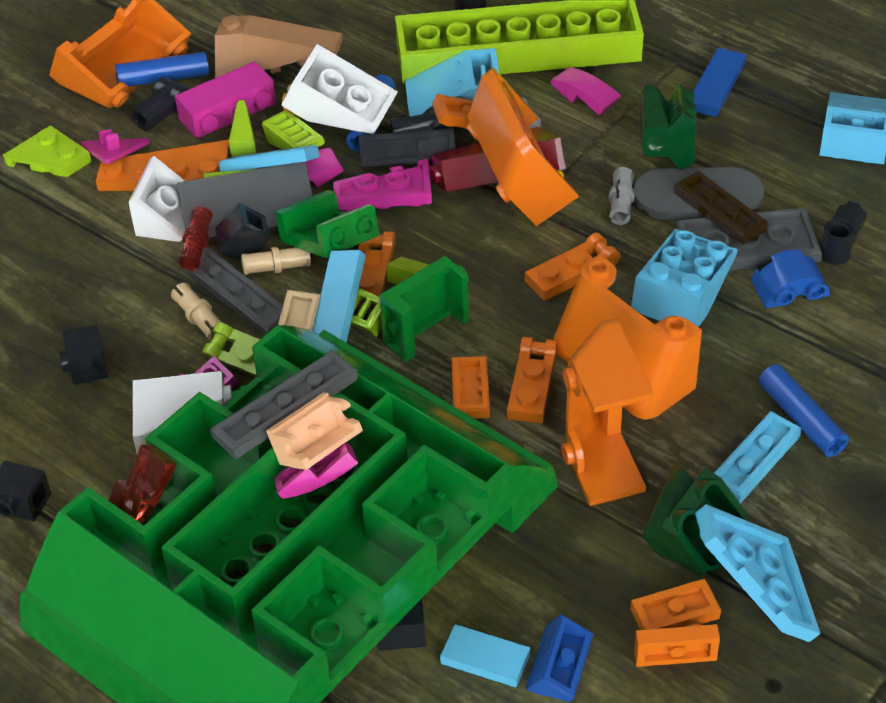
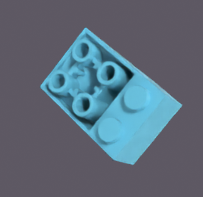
[405,48,500,116]
[819,92,886,164]
[631,229,738,327]

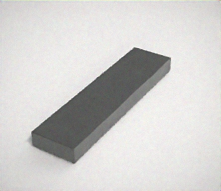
[181,246,283,336]
[210,350,358,460]

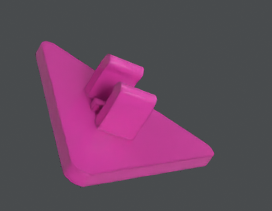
[81,129,150,164]

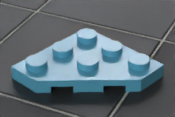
[695,504,821,642]

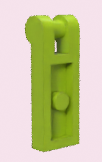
[201,322,260,378]

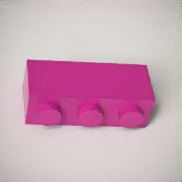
[175,61,276,139]

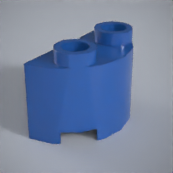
[751,250,830,309]

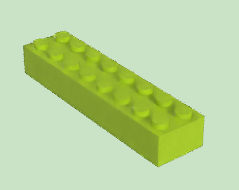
[395,0,644,83]

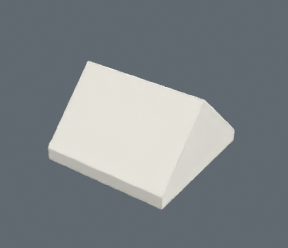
[129,156,186,242]

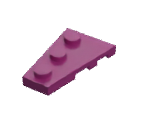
[333,158,432,211]

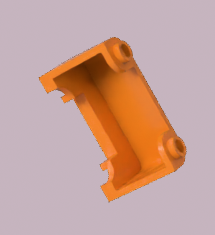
[49,0,192,109]
[554,254,702,419]

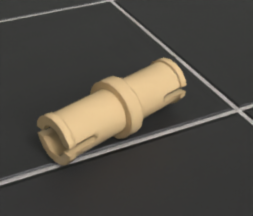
[241,247,311,275]
[171,282,223,341]

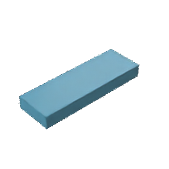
[219,145,320,172]
[313,250,366,343]
[714,411,802,504]

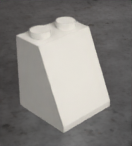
[133,371,232,476]

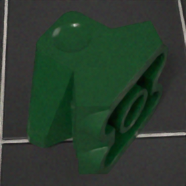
[640,84,696,170]
[642,464,749,578]

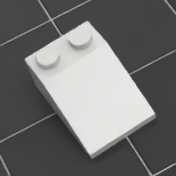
[281,44,398,134]

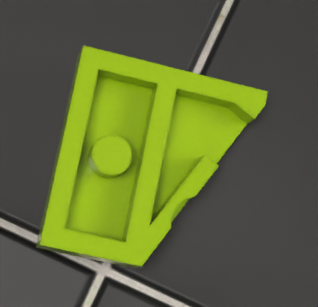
[3,125,92,177]

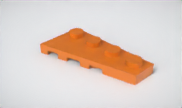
[96,140,230,191]

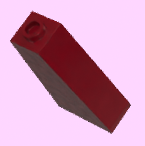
[430,127,566,192]

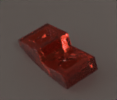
[108,445,177,524]

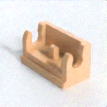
[266,392,363,470]

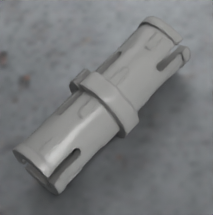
[608,167,635,225]

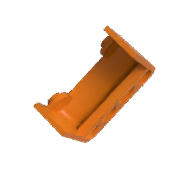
[466,68,579,227]
[561,319,654,506]

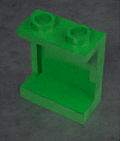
[275,190,380,258]
[379,256,470,362]

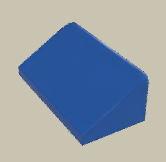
[526,614,594,702]

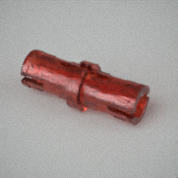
[179,206,213,271]

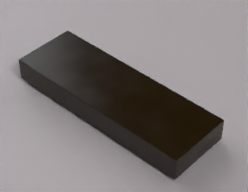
[674,171,768,245]

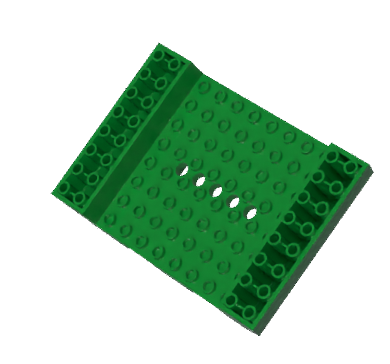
[20,325,558,703]

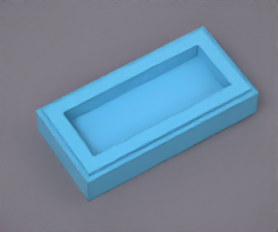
[440,624,530,688]

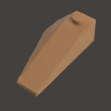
[215,15,343,78]

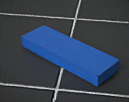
[694,48,747,117]

